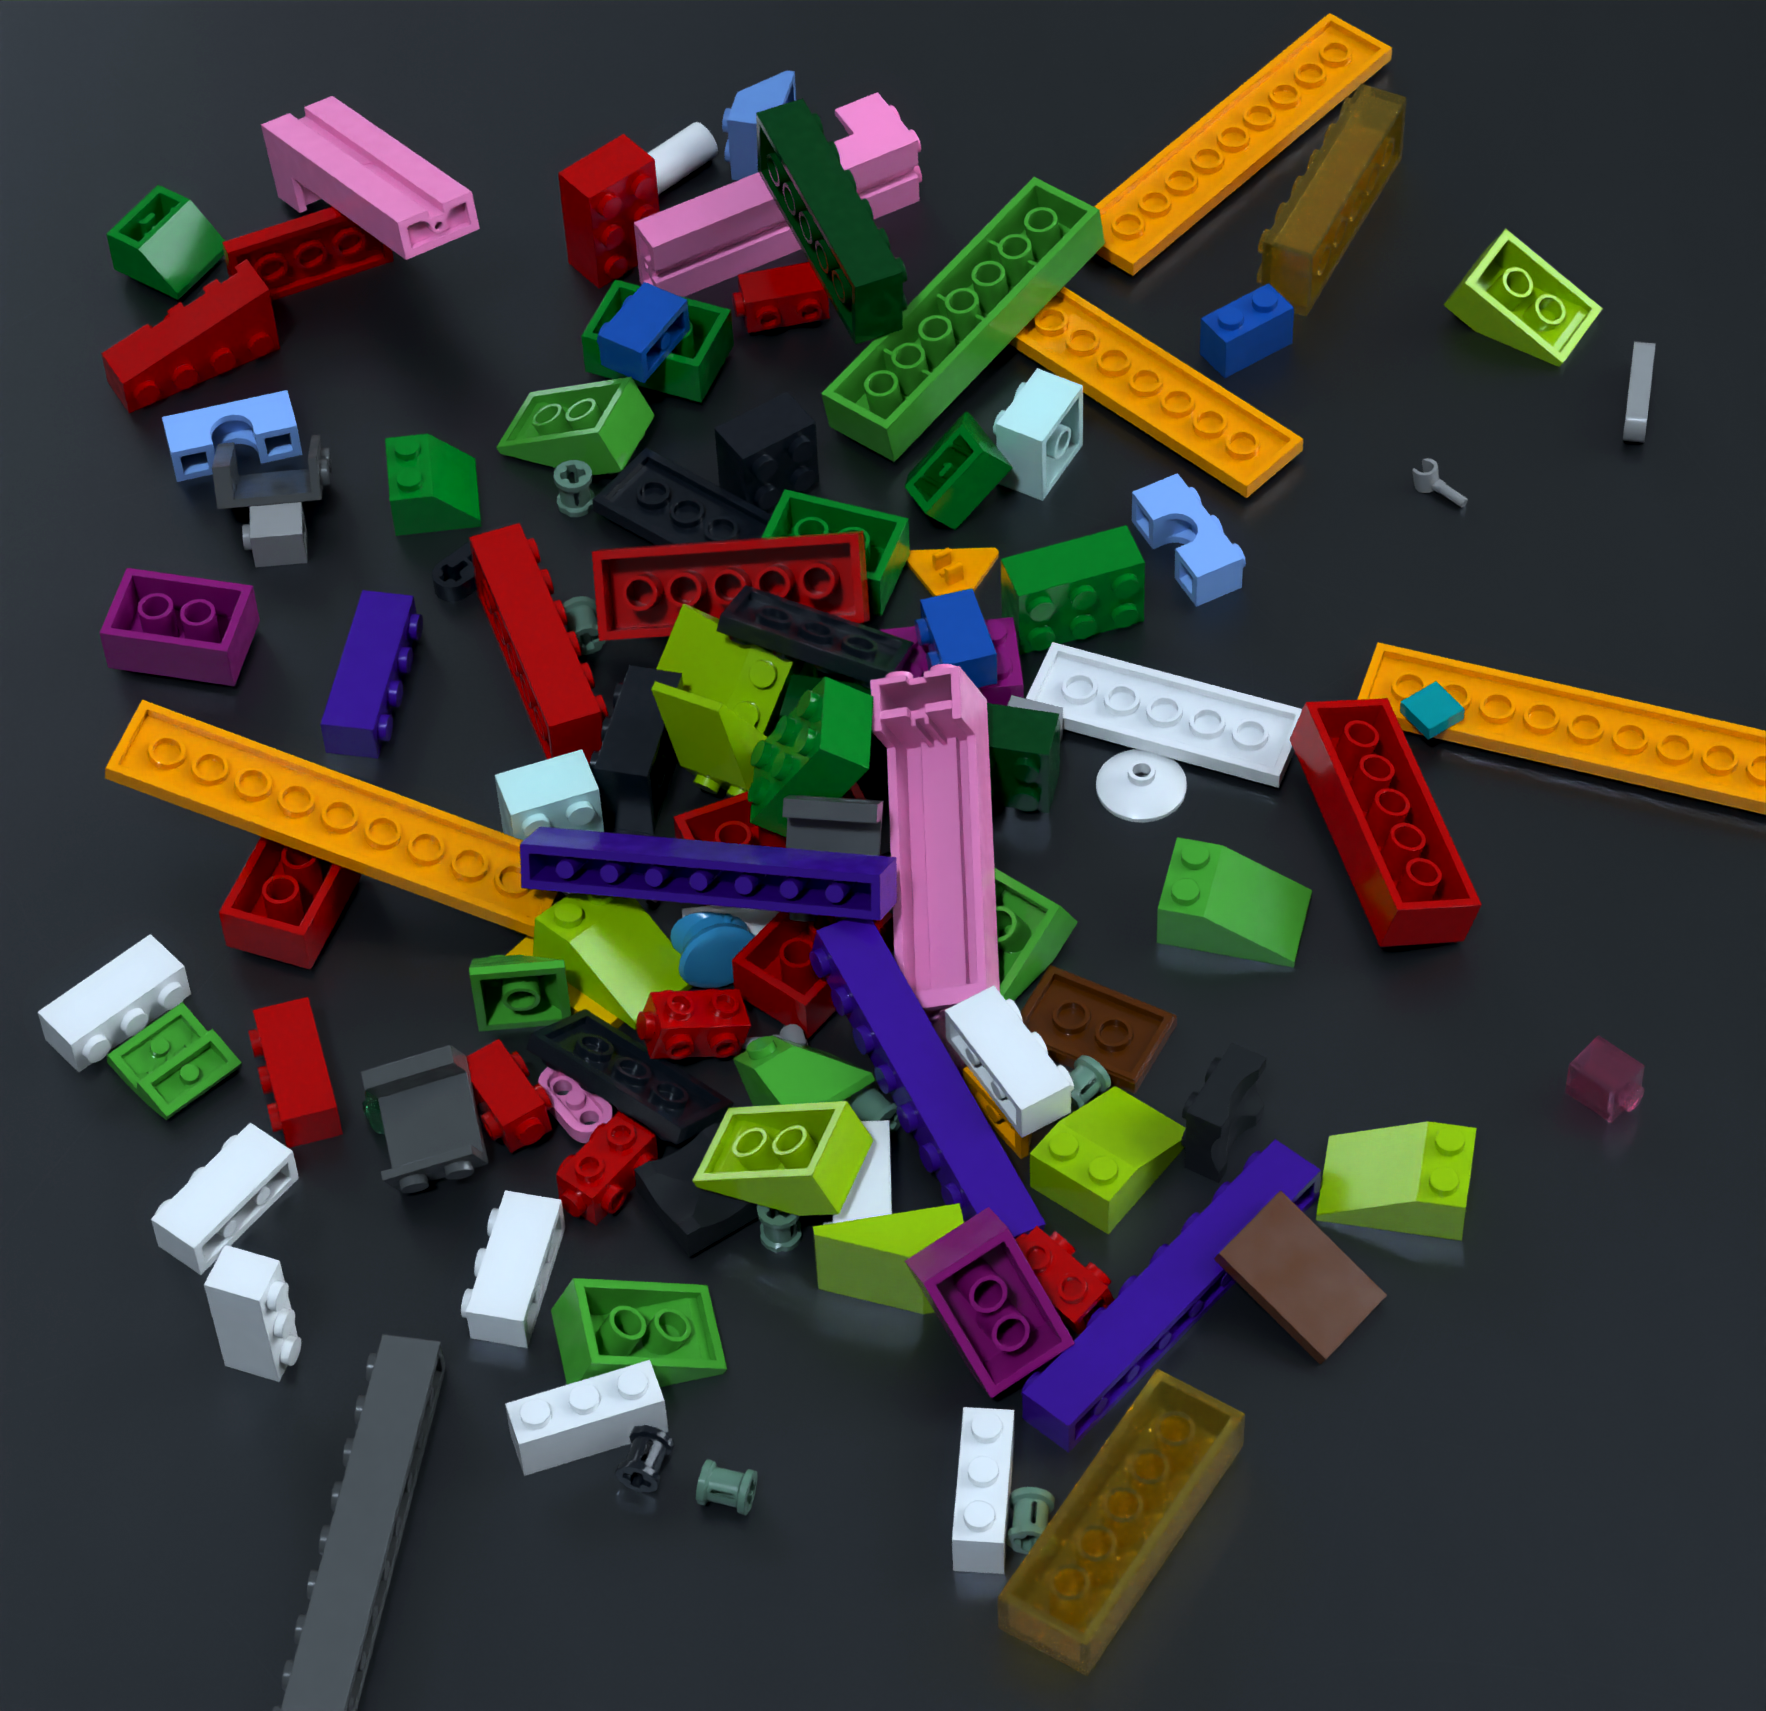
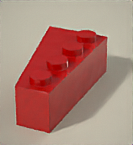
[101,259,280,413]

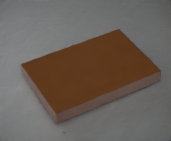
[1020,965,1177,1094]
[1214,1190,1387,1364]

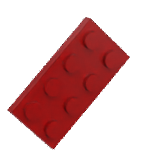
[222,207,394,301]

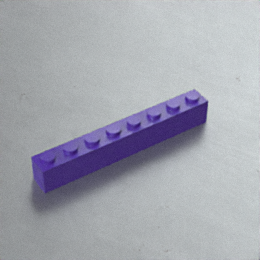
[520,827,897,920]
[809,918,1046,1239]
[1021,1139,1321,1453]

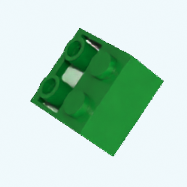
[106,185,225,300]
[905,411,1013,530]

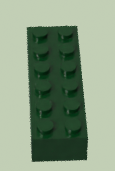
[756,98,907,345]
[779,674,1060,813]

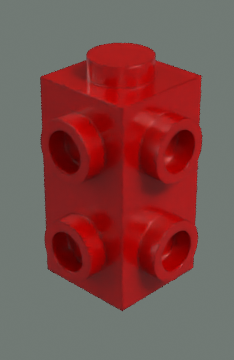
[732,262,830,333]
[636,989,751,1060]
[466,1039,553,1153]
[556,1111,659,1226]
[1015,1226,1114,1335]

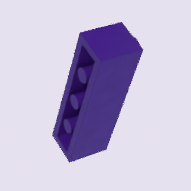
[320,590,423,759]

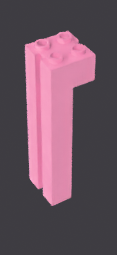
[634,92,922,297]
[261,96,480,260]
[870,664,1000,1023]

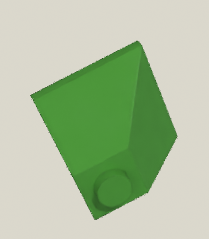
[469,955,572,1032]
[733,1036,875,1106]

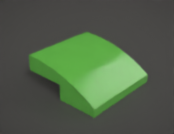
[107,1002,242,1120]

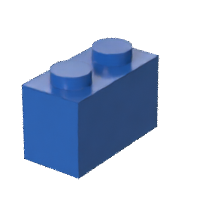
[597,282,690,383]
[1200,283,1294,378]
[914,588,997,688]

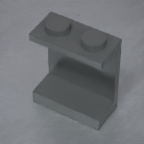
[212,435,332,509]
[782,795,883,922]
[361,1045,488,1193]

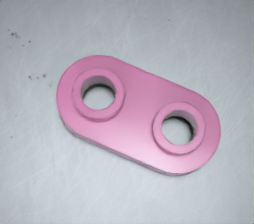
[538,1067,613,1143]

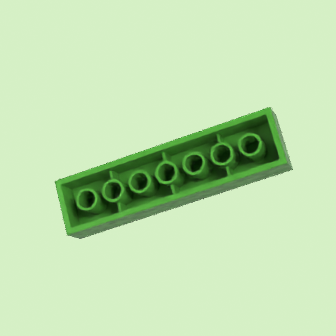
[821,177,1105,462]

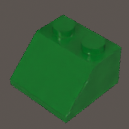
[385,433,482,536]

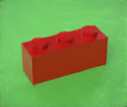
[248,997,343,1148]

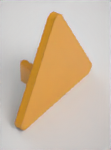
[906,547,999,597]

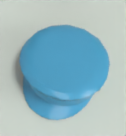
[670,912,755,988]

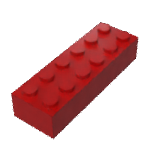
[469,523,608,765]
[592,531,870,641]
[1290,698,1482,947]

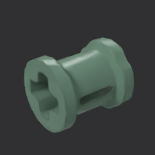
[553,460,595,517]
[563,596,607,655]
[1067,1055,1111,1116]
[843,1082,901,1136]
[757,1204,802,1252]
[696,1459,758,1515]
[1006,1487,1055,1555]

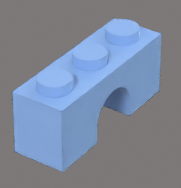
[162,390,302,482]
[1132,473,1246,607]

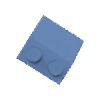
[722,70,796,181]

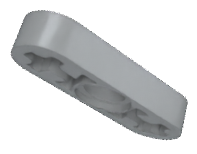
[1623,341,1656,443]

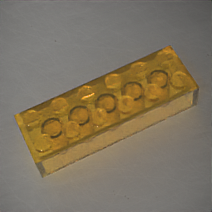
[1257,84,1407,317]
[997,1369,1245,1676]

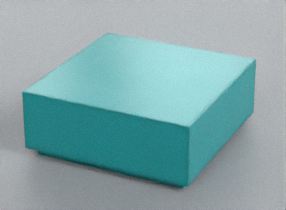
[1400,681,1465,740]

